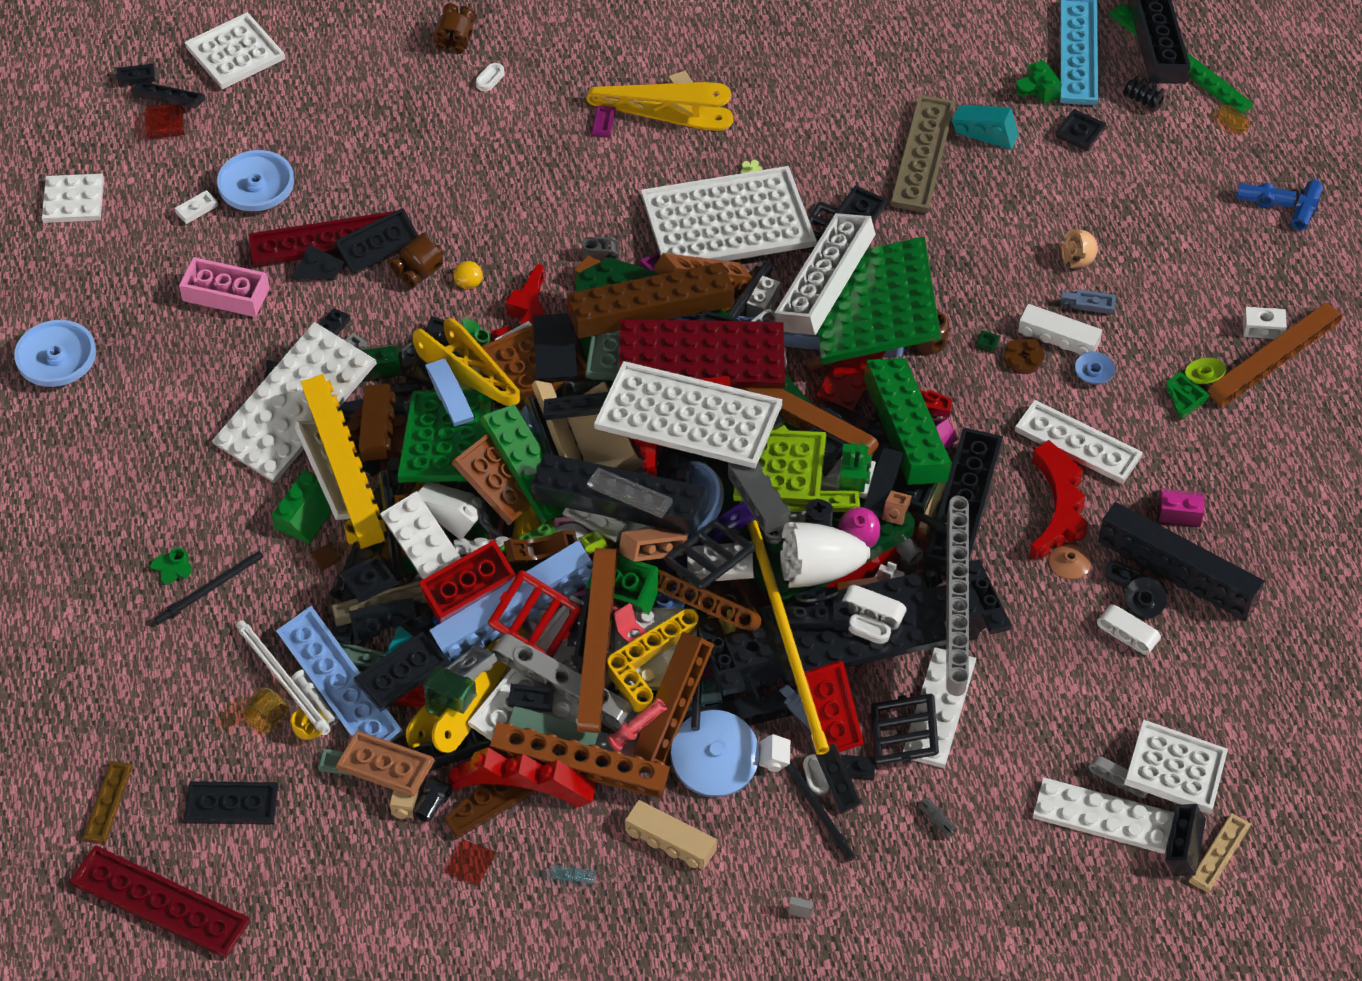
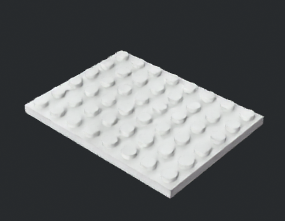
[641,166,816,261]

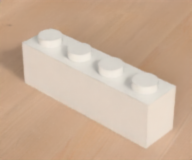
[1018,304,1102,355]

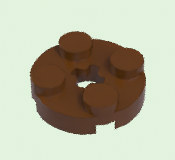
[1004,339,1044,374]

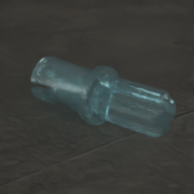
[550,865,596,885]

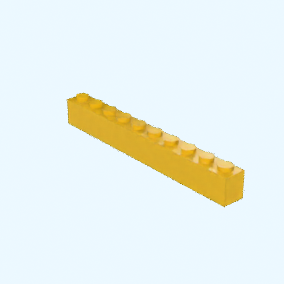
[300,374,387,549]

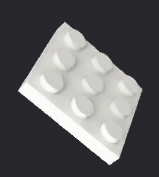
[42,174,104,223]

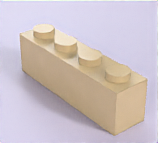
[625,800,717,870]

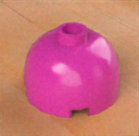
[838,507,880,548]

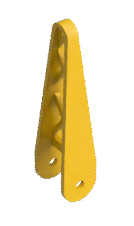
[586,82,733,131]
[413,318,520,406]
[406,626,526,753]

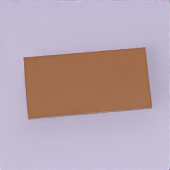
[336,731,435,797]

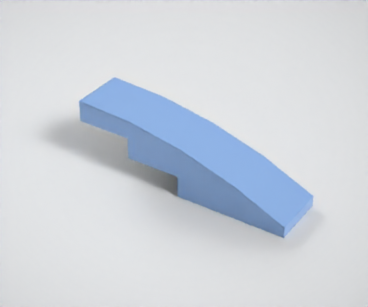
[425,358,474,427]

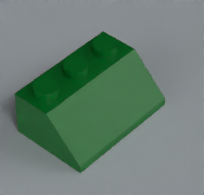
[272,470,332,544]
[585,555,658,615]

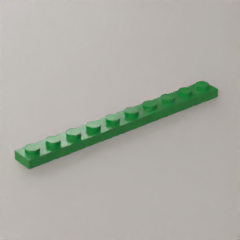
[1110,3,1254,116]

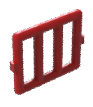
[488,570,582,658]

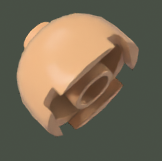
[1061,229,1098,268]

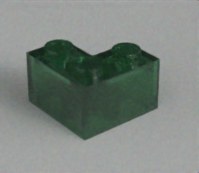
[423,666,477,717]

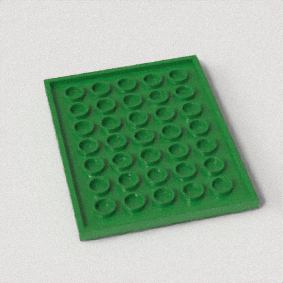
[818,236,941,364]

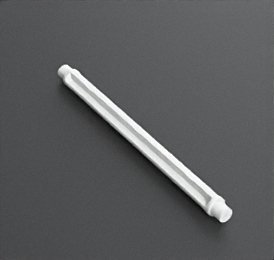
[236,620,331,735]

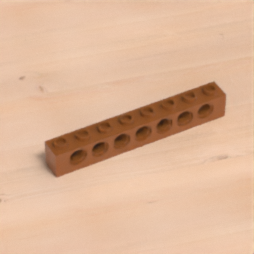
[490,722,670,799]

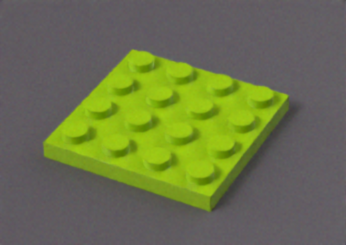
[733,430,826,504]

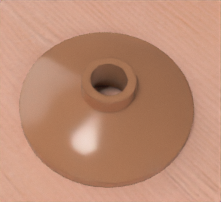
[1049,544,1091,579]

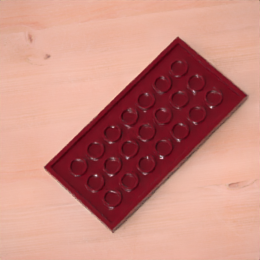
[619,319,785,388]

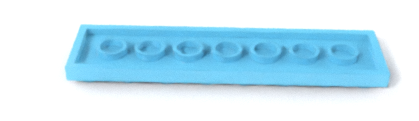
[1060,0,1098,105]

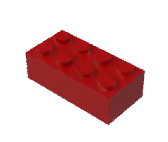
[419,540,516,623]

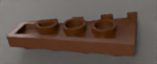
[445,784,533,839]

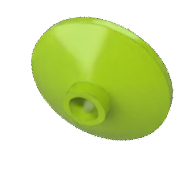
[1185,358,1226,384]

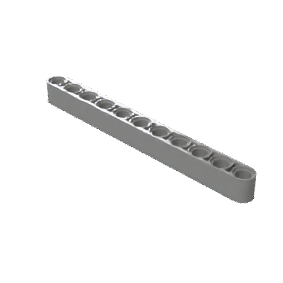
[946,496,969,696]

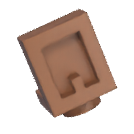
[882,491,911,525]

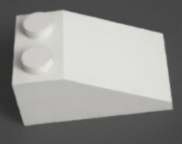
[418,482,482,540]

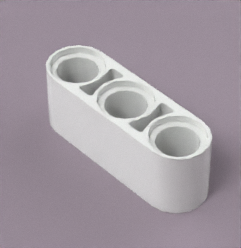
[841,585,907,630]
[1097,604,1161,655]

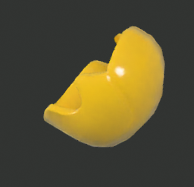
[453,261,483,289]
[290,709,324,740]

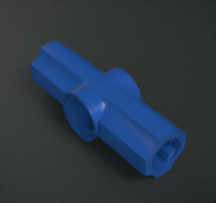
[1291,179,1324,231]
[1236,183,1296,208]

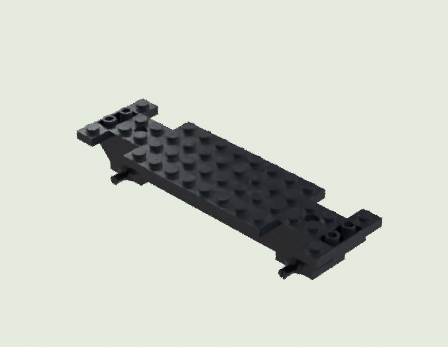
[696,559,1012,702]

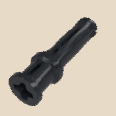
[330,542,360,600]

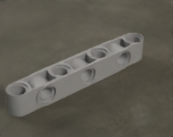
[491,633,632,727]

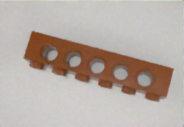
[653,253,753,292]

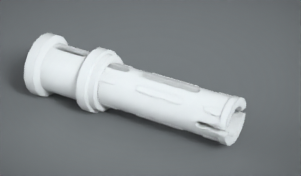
[291,669,339,727]

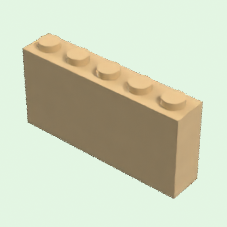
[566,381,643,471]

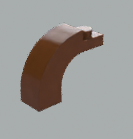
[503,530,577,565]

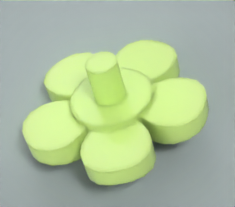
[741,160,762,173]

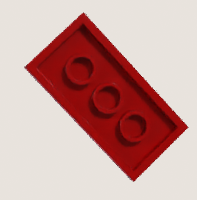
[817,351,887,412]
[804,660,864,752]

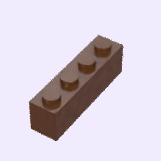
[359,384,396,461]

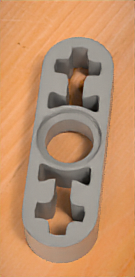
[1089,756,1148,798]

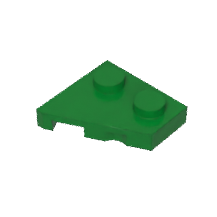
[1165,372,1210,420]

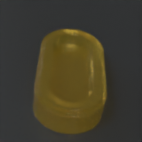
[1218,105,1250,134]

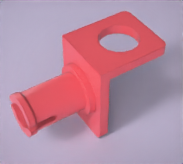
[612,601,647,644]

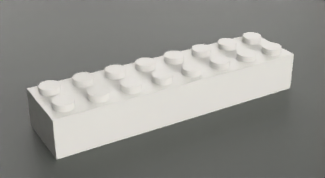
[774,213,876,335]

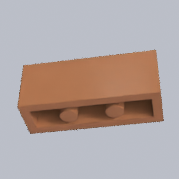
[618,528,688,562]

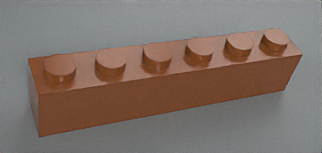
[632,631,714,764]

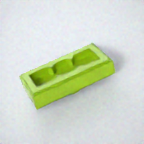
[578,531,607,555]

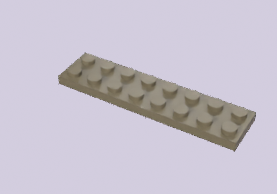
[891,95,955,213]

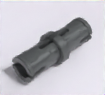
[918,797,958,838]

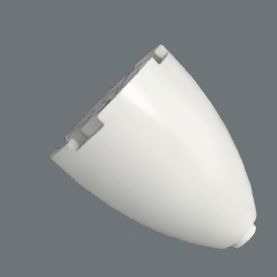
[780,522,870,588]

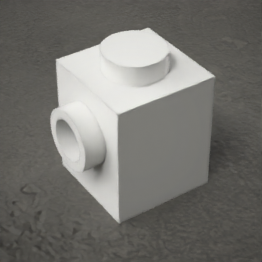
[759,734,790,772]

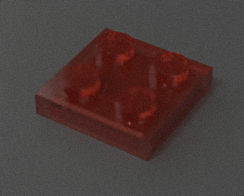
[145,104,185,139]

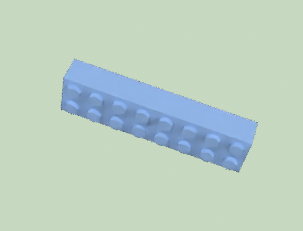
[430,540,593,663]

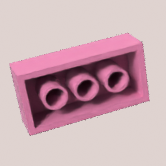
[179,257,270,317]

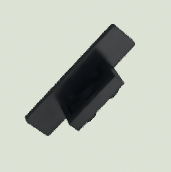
[571,588,614,675]

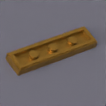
[83,761,133,844]

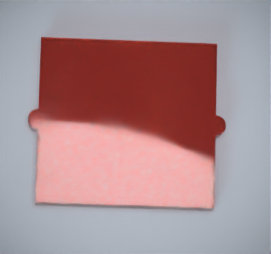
[445,839,496,886]

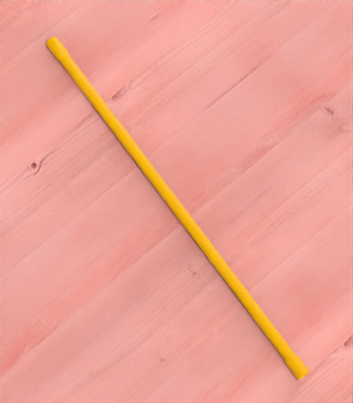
[740,501,829,755]

